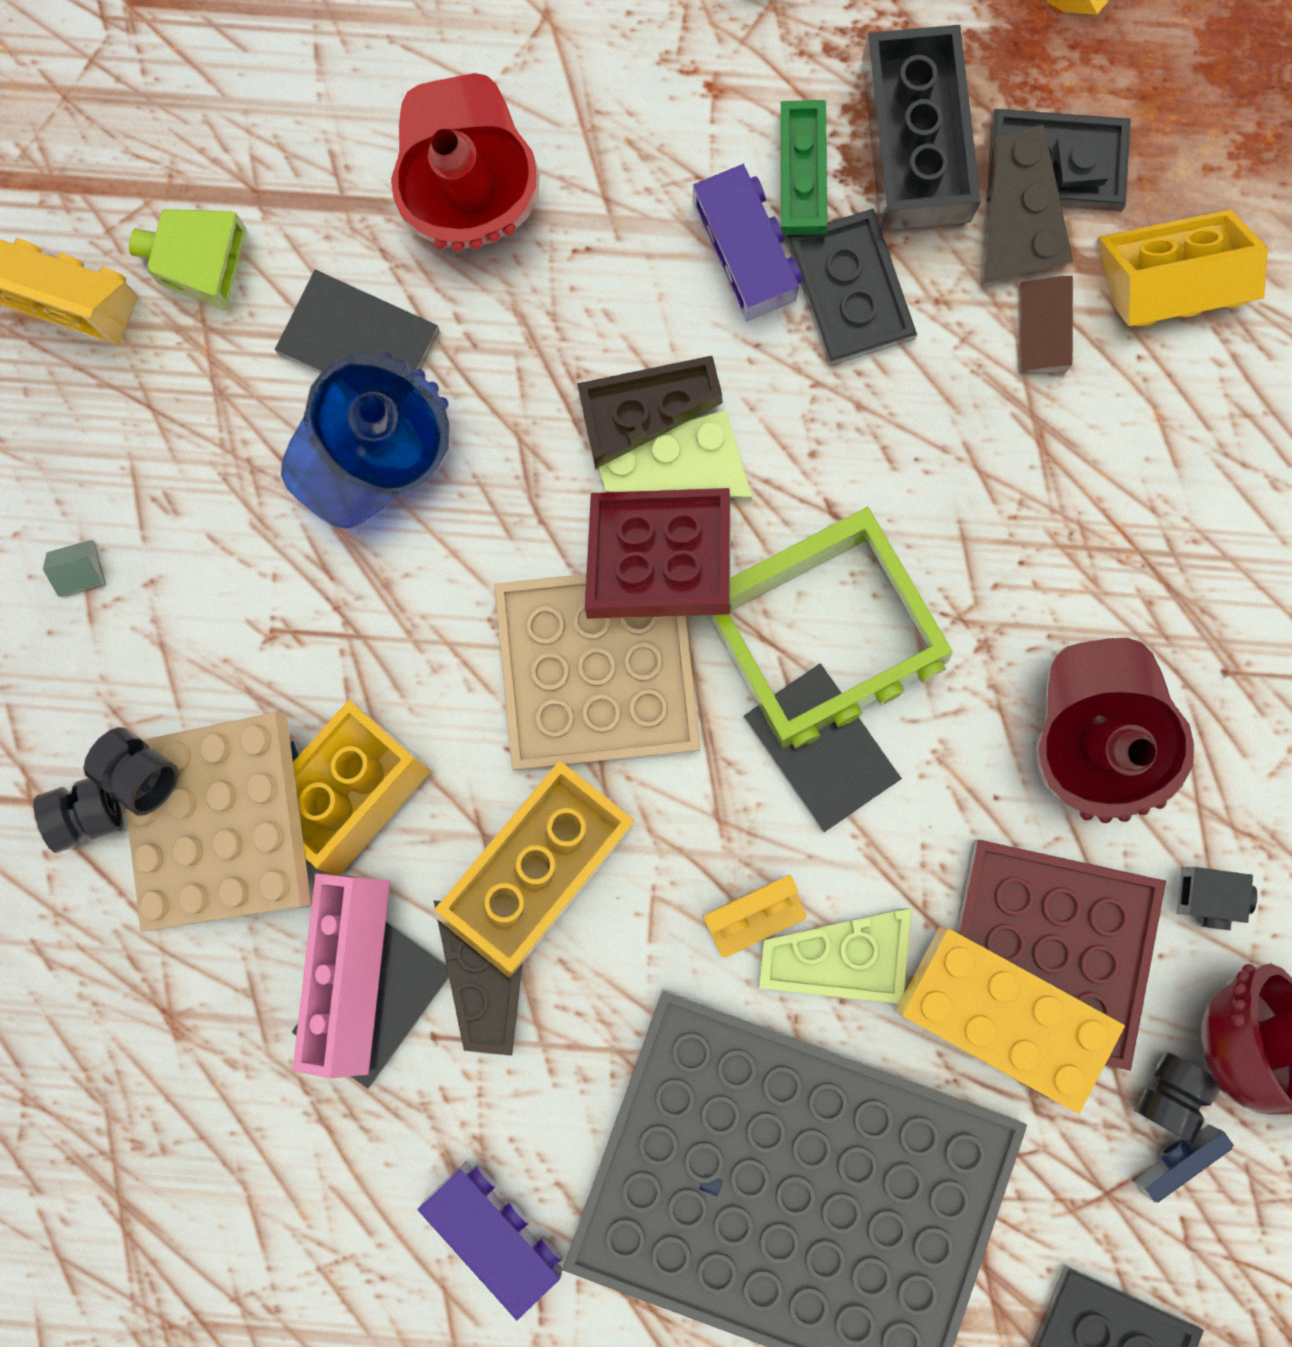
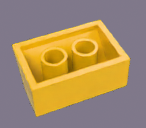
[1098,209,1268,326]
[0,238,138,346]
[293,700,432,875]

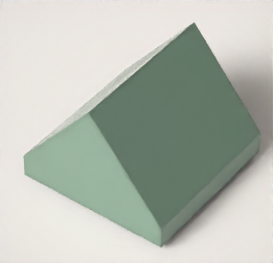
[43,540,105,597]

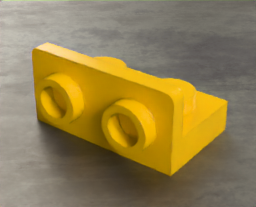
[702,874,807,958]

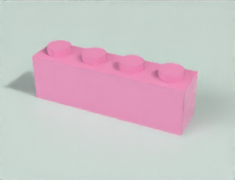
[292,873,390,1078]

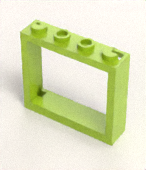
[709,506,953,749]

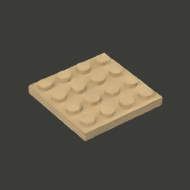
[494,574,700,771]
[126,712,312,932]

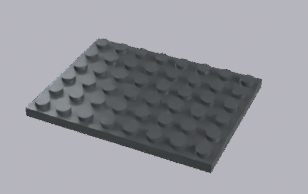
[563,989,1027,1347]

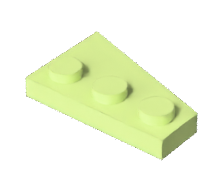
[599,410,752,501]
[758,908,912,1004]

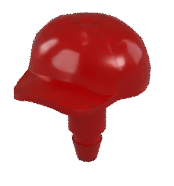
[391,73,540,252]

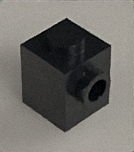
[1177,867,1258,931]

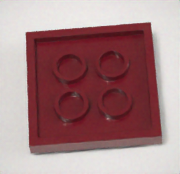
[585,488,731,619]

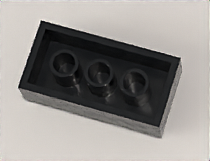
[862,25,981,231]

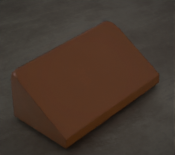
[1019,276,1073,374]

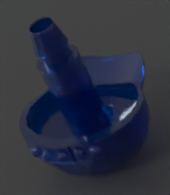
[281,352,451,529]

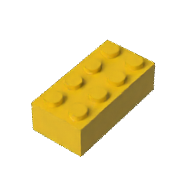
[434,760,635,978]
[895,926,1125,1114]

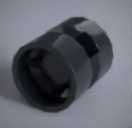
[83,727,179,816]
[33,778,123,853]
[1134,1051,1220,1143]

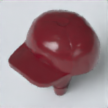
[1036,637,1194,824]
[1200,963,1292,1115]

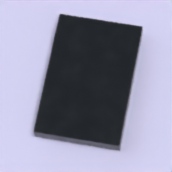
[986,109,1131,212]
[786,208,917,366]
[275,269,440,410]
[743,663,902,833]
[292,920,449,1089]
[1031,1264,1204,1347]

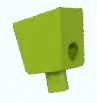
[129,209,247,310]

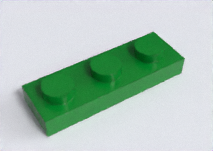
[780,100,828,235]

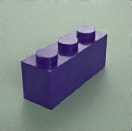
[692,163,803,322]
[417,1161,563,1321]

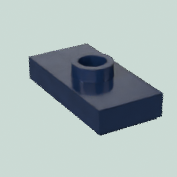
[1132,1124,1234,1203]

